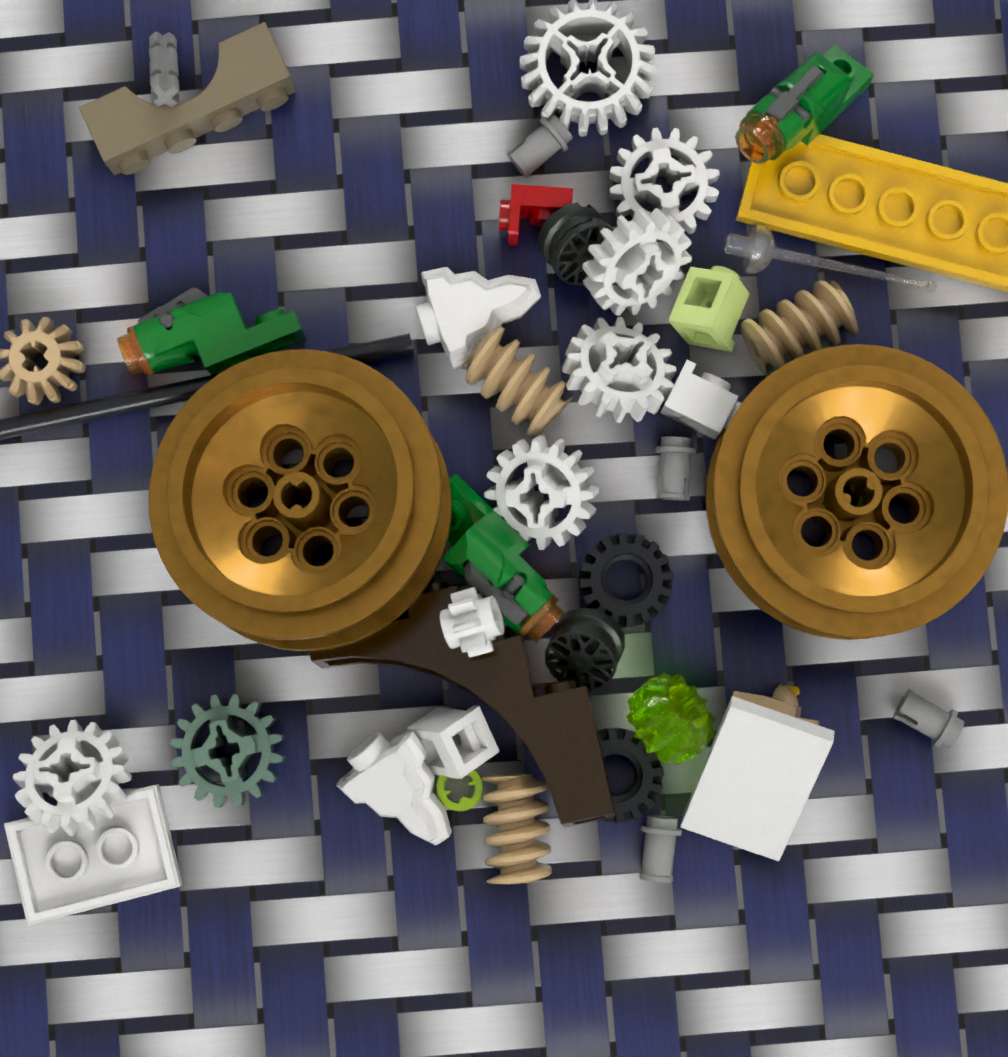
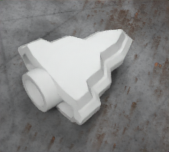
[415,267,541,370]
[337,731,452,846]

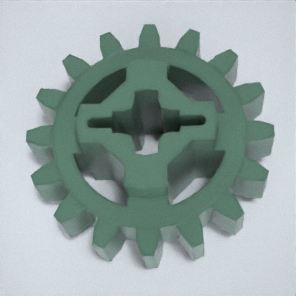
[170,694,285,808]

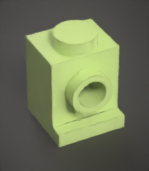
[668,266,750,352]

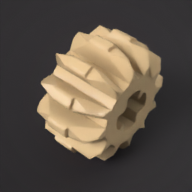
[0,317,86,405]

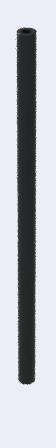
[0,333,414,440]

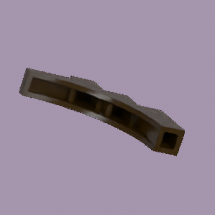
[309,582,617,828]

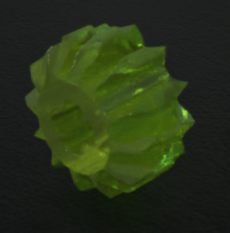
[626,672,715,765]

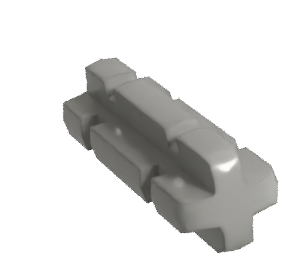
[149,31,179,107]

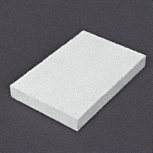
[680,696,835,861]
[4,784,183,926]

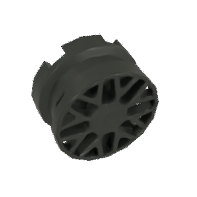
[537,202,614,286]
[545,608,625,691]

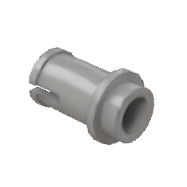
[506,115,573,178]
[655,436,697,501]
[893,689,965,748]
[639,815,682,883]

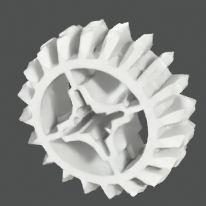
[520,0,657,137]

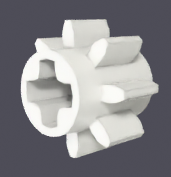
[440,587,504,658]

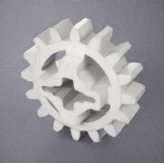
[609,128,720,234]
[582,208,692,316]
[562,317,677,423]
[484,435,599,550]
[13,720,132,836]

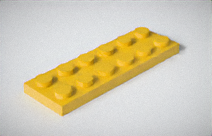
[735,132,1008,293]

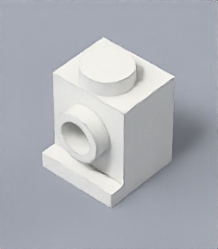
[660,360,741,440]
[406,705,500,779]

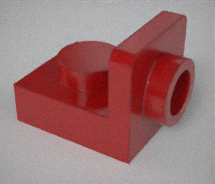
[499,184,573,246]

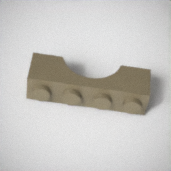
[78,22,296,176]

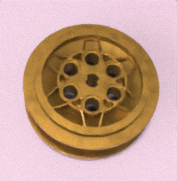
[705,344,1008,640]
[148,349,452,651]

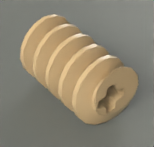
[740,280,859,374]
[462,326,573,439]
[482,774,552,884]

